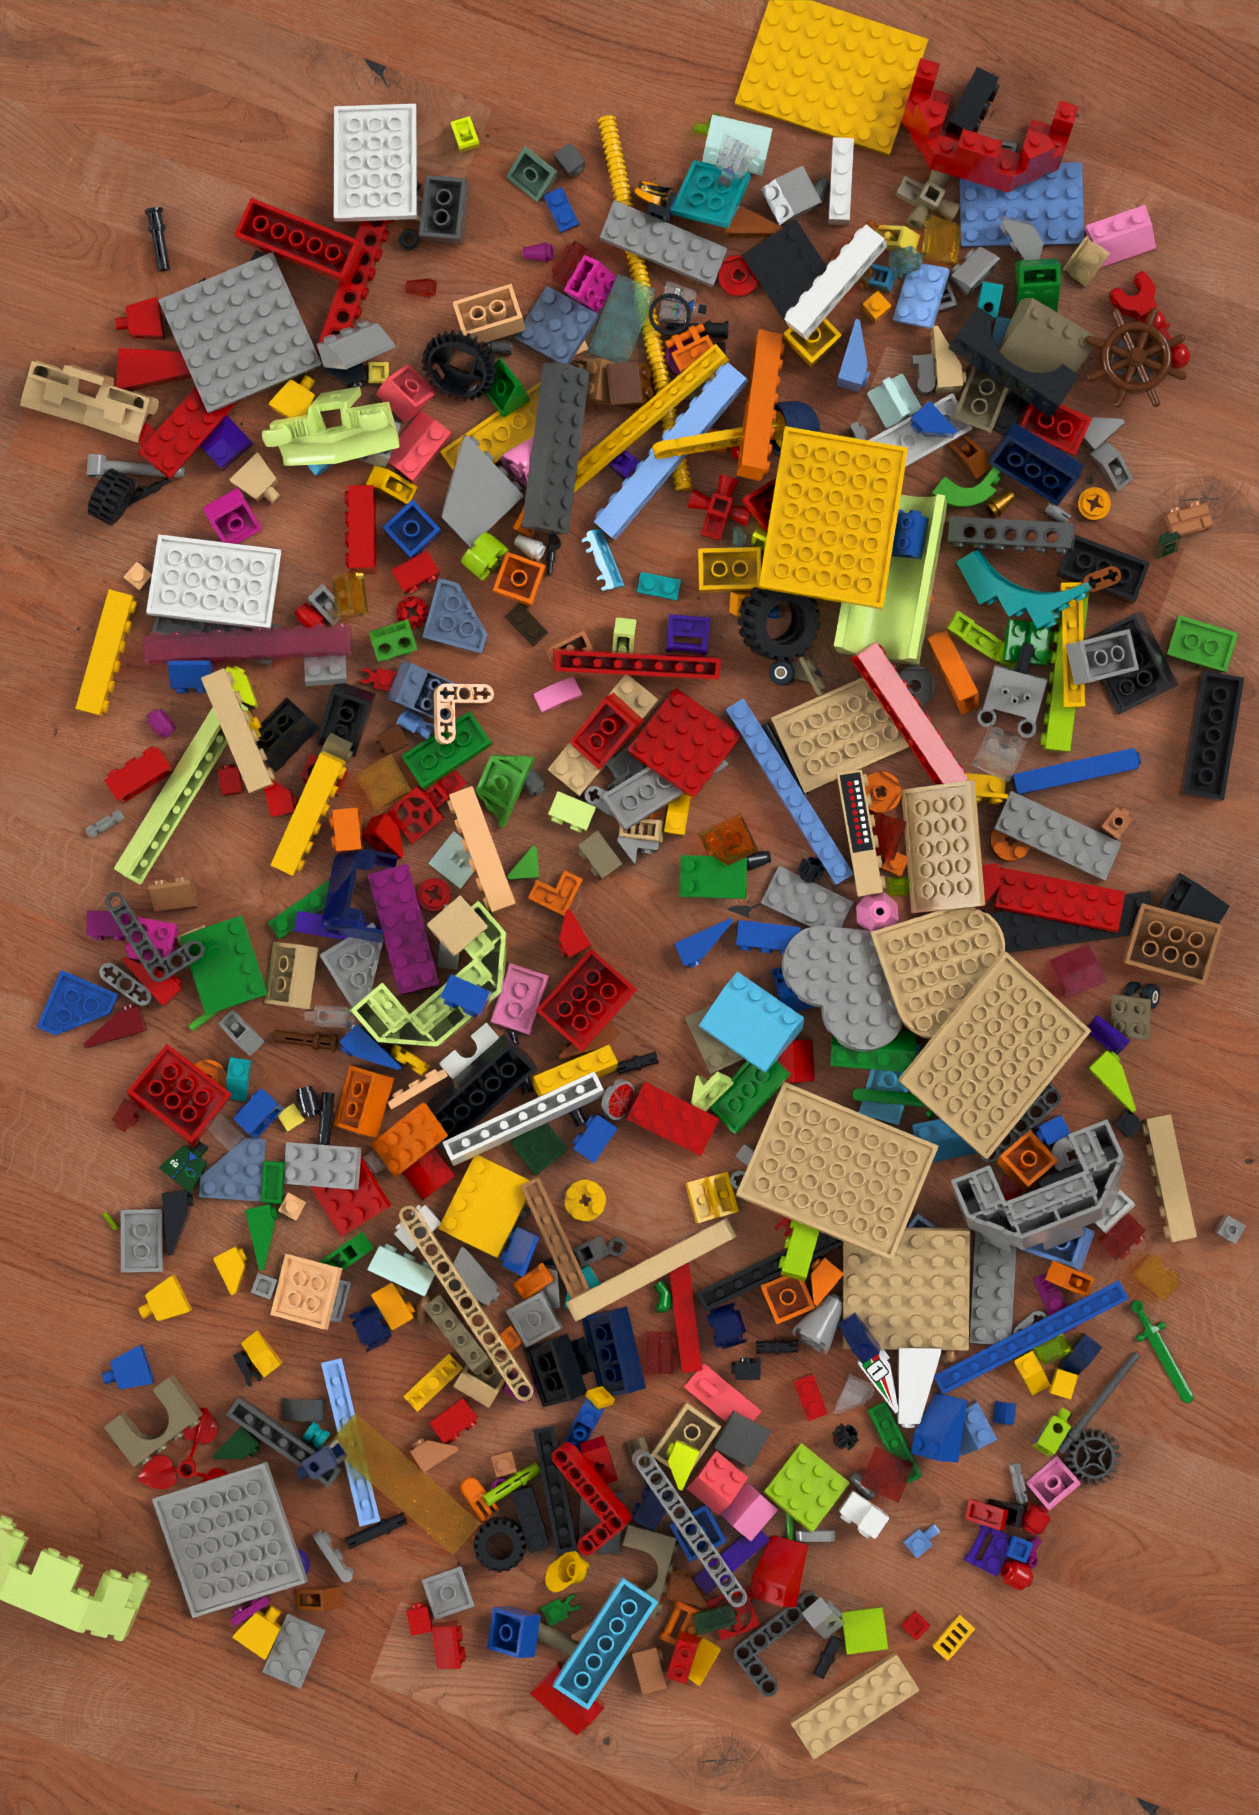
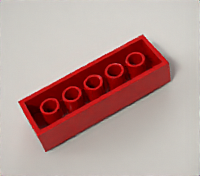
[234,198,366,285]

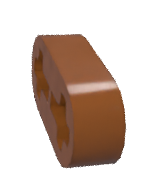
[1082,566,1121,593]

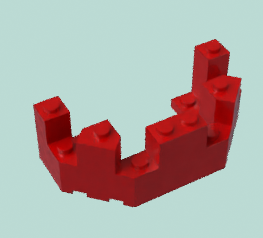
[902,58,1079,193]

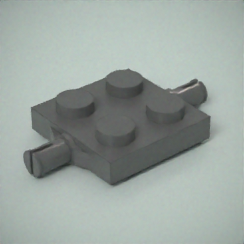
[606,741,647,791]

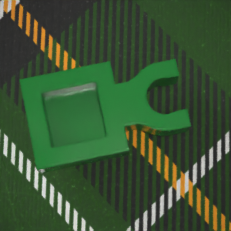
[541,1593,581,1627]

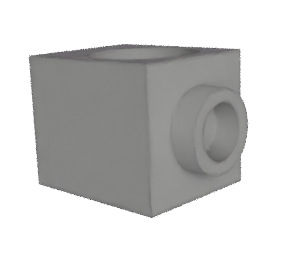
[1214,1215,1246,1244]

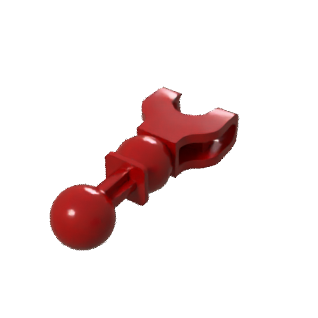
[1109,271,1190,369]

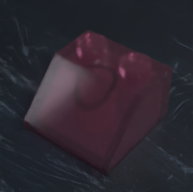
[1049,944,1106,998]

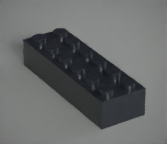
[1179,671,1244,802]
[426,1033,537,1152]

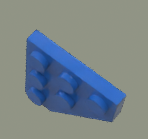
[37,970,119,1035]

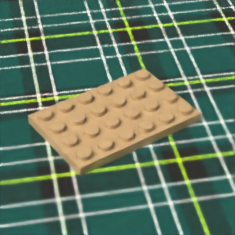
[771,677,909,794]
[901,780,985,913]

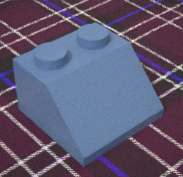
[959,1400,997,1457]

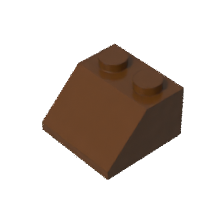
[606,362,654,409]

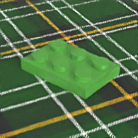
[1166,615,1238,673]

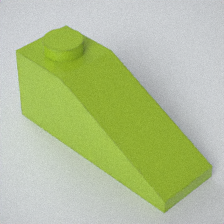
[1087,1051,1136,1113]

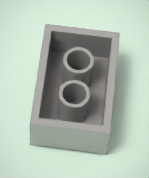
[1065,629,1139,685]

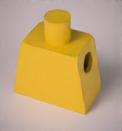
[269,375,316,418]
[138,1275,192,1321]
[232,1605,282,1660]

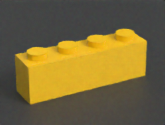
[532,1045,618,1097]

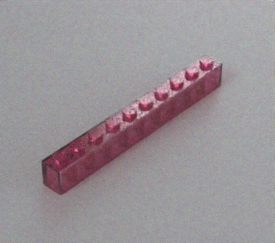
[143,624,353,665]

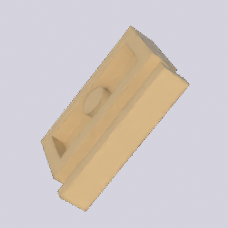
[1062,236,1111,287]

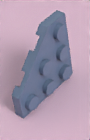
[422,578,488,654]
[199,1138,267,1202]

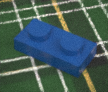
[543,187,579,234]

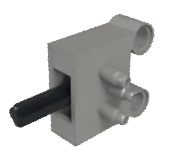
[977,642,1047,738]

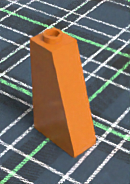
[928,630,980,716]

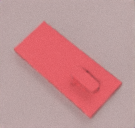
[684,1363,761,1422]

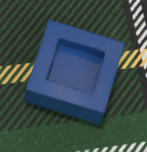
[1005,1535,1033,1563]

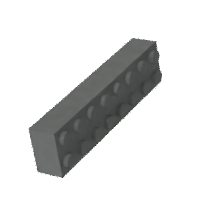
[522,362,590,535]

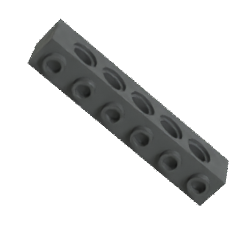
[948,516,1076,554]
[226,1396,343,1487]

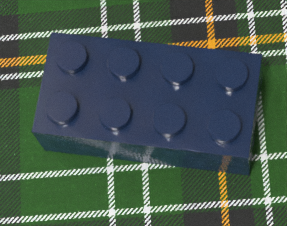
[988,422,1084,506]

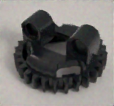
[421,330,497,402]

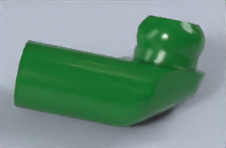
[653,1281,672,1313]

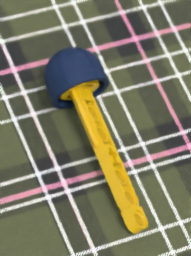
[652,401,820,459]

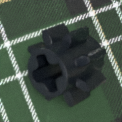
[797,857,825,883]
[832,1423,859,1450]

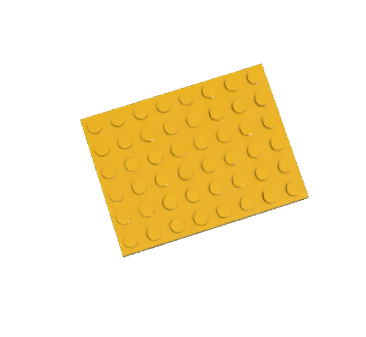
[734,0,929,156]
[758,426,908,610]

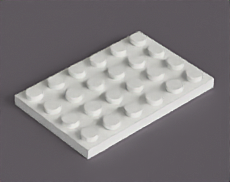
[334,104,417,222]
[146,534,282,630]

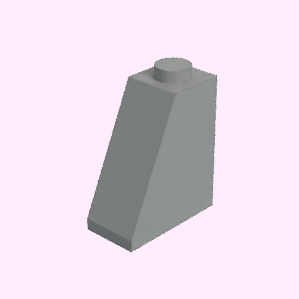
[449,1246,500,1306]

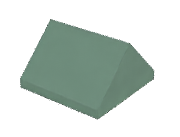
[506,146,558,203]

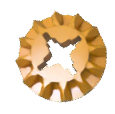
[1077,487,1111,521]

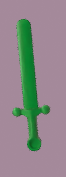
[853,1088,934,1118]
[1130,1300,1194,1403]

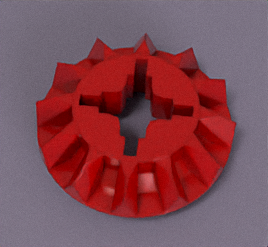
[396,596,429,629]
[417,878,451,912]

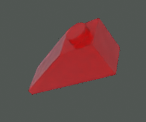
[121,957,184,1006]

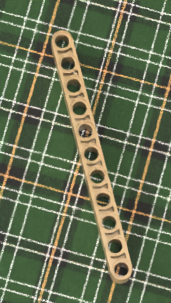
[399,1205,534,1401]

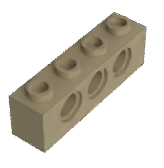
[423,1294,493,1375]

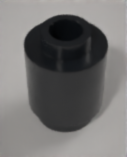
[296,1086,321,1117]

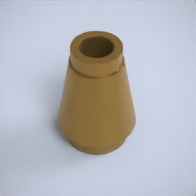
[985,490,1016,518]

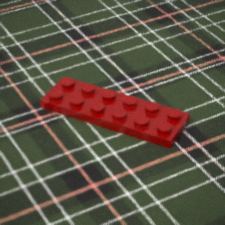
[138,387,239,480]
[995,868,1126,933]

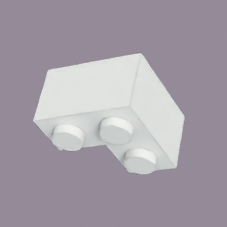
[838,1489,889,1539]

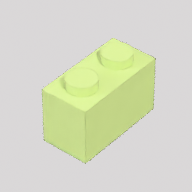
[548,792,596,833]

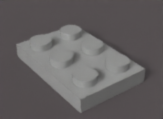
[121,1209,164,1272]
[262,1613,326,1689]

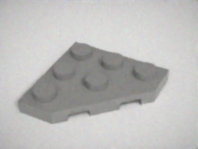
[319,922,384,1008]

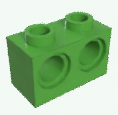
[369,619,418,662]

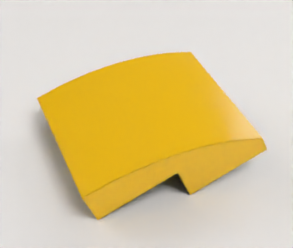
[685,1172,739,1223]

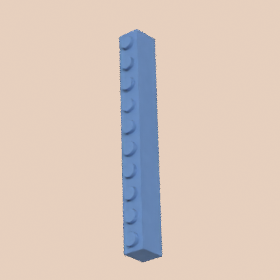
[725,698,854,886]

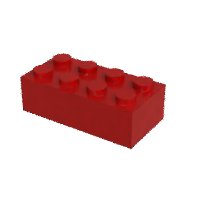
[345,485,377,574]
[626,1082,719,1156]

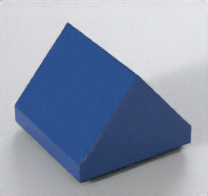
[993,1401,1016,1424]

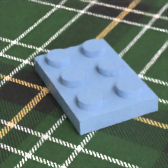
[893,261,950,329]

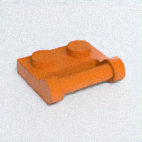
[658,1599,710,1646]

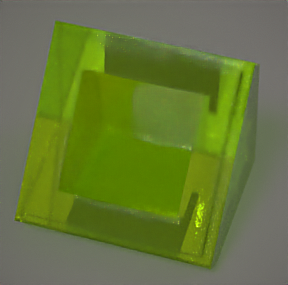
[887,876,909,896]

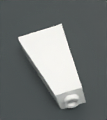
[897,1348,941,1428]

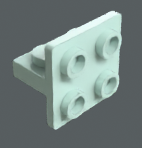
[867,374,922,428]

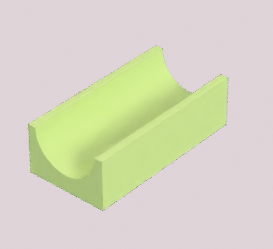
[834,494,947,666]

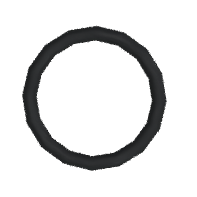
[649,293,691,336]

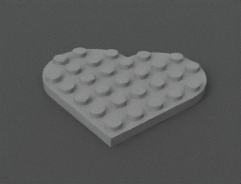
[782,926,903,1052]

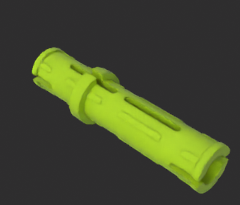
[482,1462,541,1507]

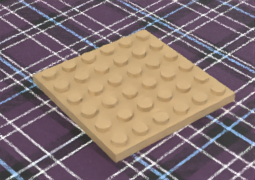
[843,1228,970,1350]

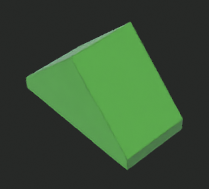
[506,845,539,880]

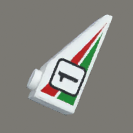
[856,1347,899,1413]

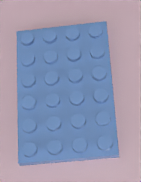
[959,162,1084,248]

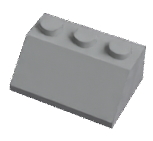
[317,320,395,369]

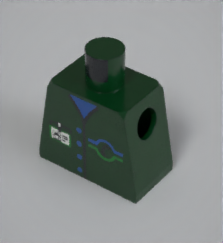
[159,1140,209,1193]

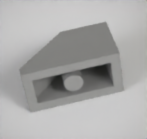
[1082,417,1125,452]
[1090,441,1134,491]
[218,1009,265,1056]

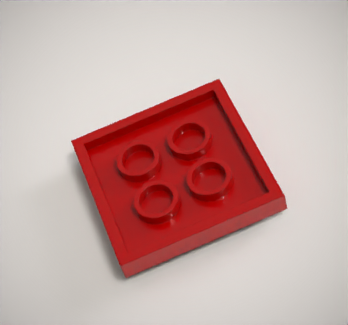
[310,1157,391,1237]

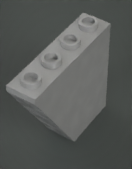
[440,435,524,547]

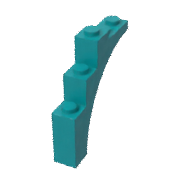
[956,550,1091,629]

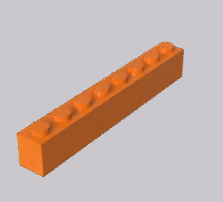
[736,329,785,481]

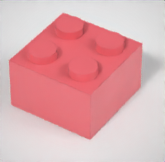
[686,1451,748,1516]

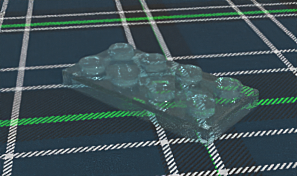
[588,274,657,363]

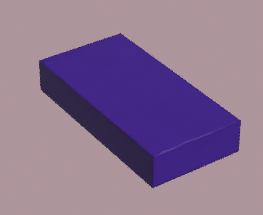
[1087,1015,1130,1055]

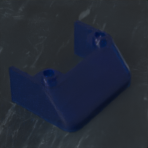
[322,849,398,943]

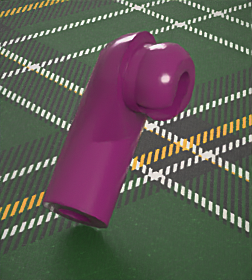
[1025,1535,1042,1568]

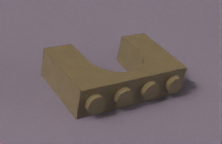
[104,1374,203,1467]
[608,1523,679,1620]

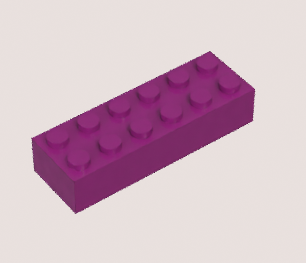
[367,864,441,995]

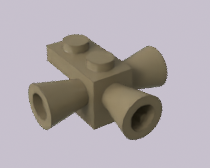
[895,170,960,230]

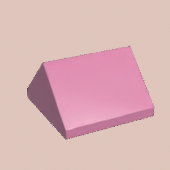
[1025,1456,1081,1511]
[721,1482,778,1541]

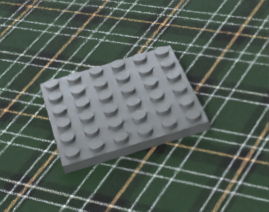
[158,252,322,414]
[152,1461,308,1618]

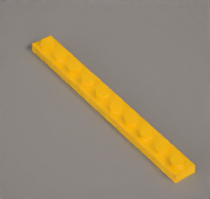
[574,344,729,493]

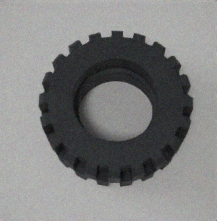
[738,587,820,662]

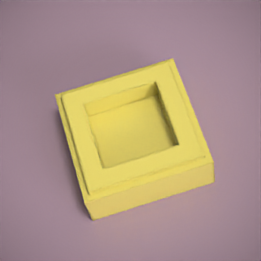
[368,362,389,384]
[278,1103,305,1132]

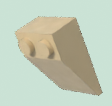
[930,326,966,395]

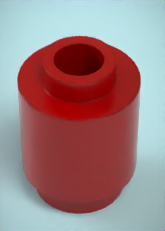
[294,602,325,633]

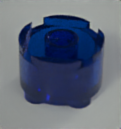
[707,1302,748,1350]
[349,1304,392,1353]

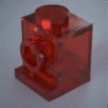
[112,1098,145,1132]

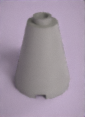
[791,1293,843,1354]

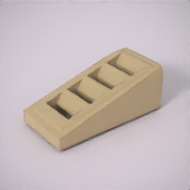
[619,819,665,843]

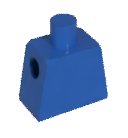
[102,1344,155,1389]

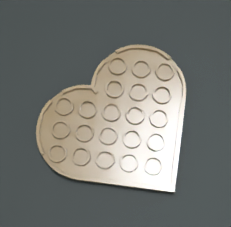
[870,907,1005,1039]

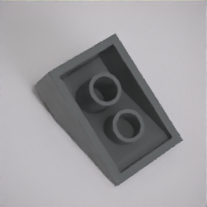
[578,1489,623,1554]

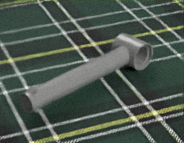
[86,454,185,478]

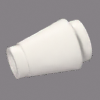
[514,534,546,561]

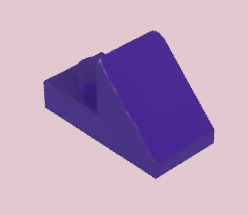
[607,450,640,480]

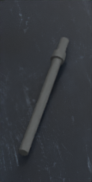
[1058,1352,1140,1454]

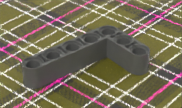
[105,892,206,982]
[979,1082,1061,1163]
[733,1590,819,1697]

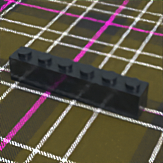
[533,1424,578,1554]

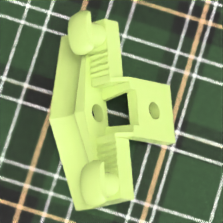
[262,387,400,466]

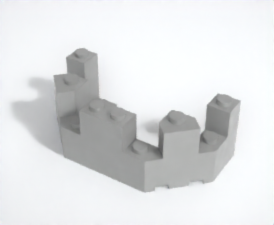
[951,1119,1125,1253]

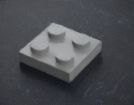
[304,645,347,686]
[506,1290,563,1347]
[422,1565,475,1620]

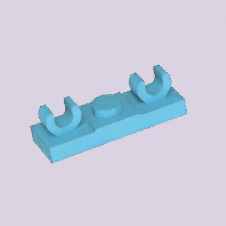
[582,529,625,591]

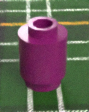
[146,708,177,740]

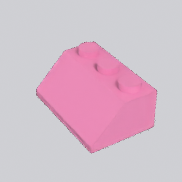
[1084,205,1156,268]

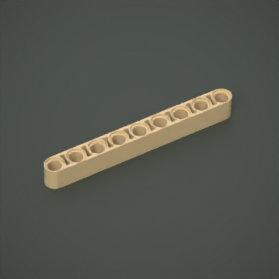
[566,1218,736,1322]

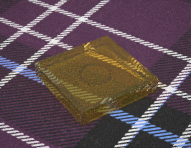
[921,215,961,266]

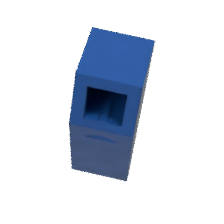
[562,1397,604,1455]

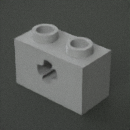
[802,1597,845,1640]

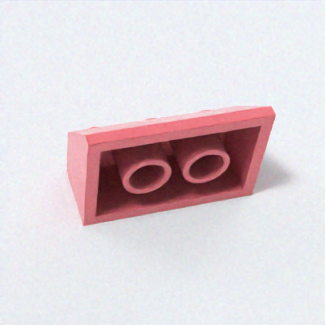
[387,411,452,484]

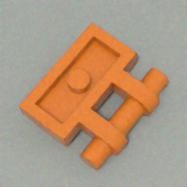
[665,323,713,373]

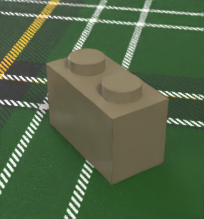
[577,831,623,880]

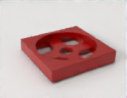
[387,786,445,844]
[706,1586,760,1641]

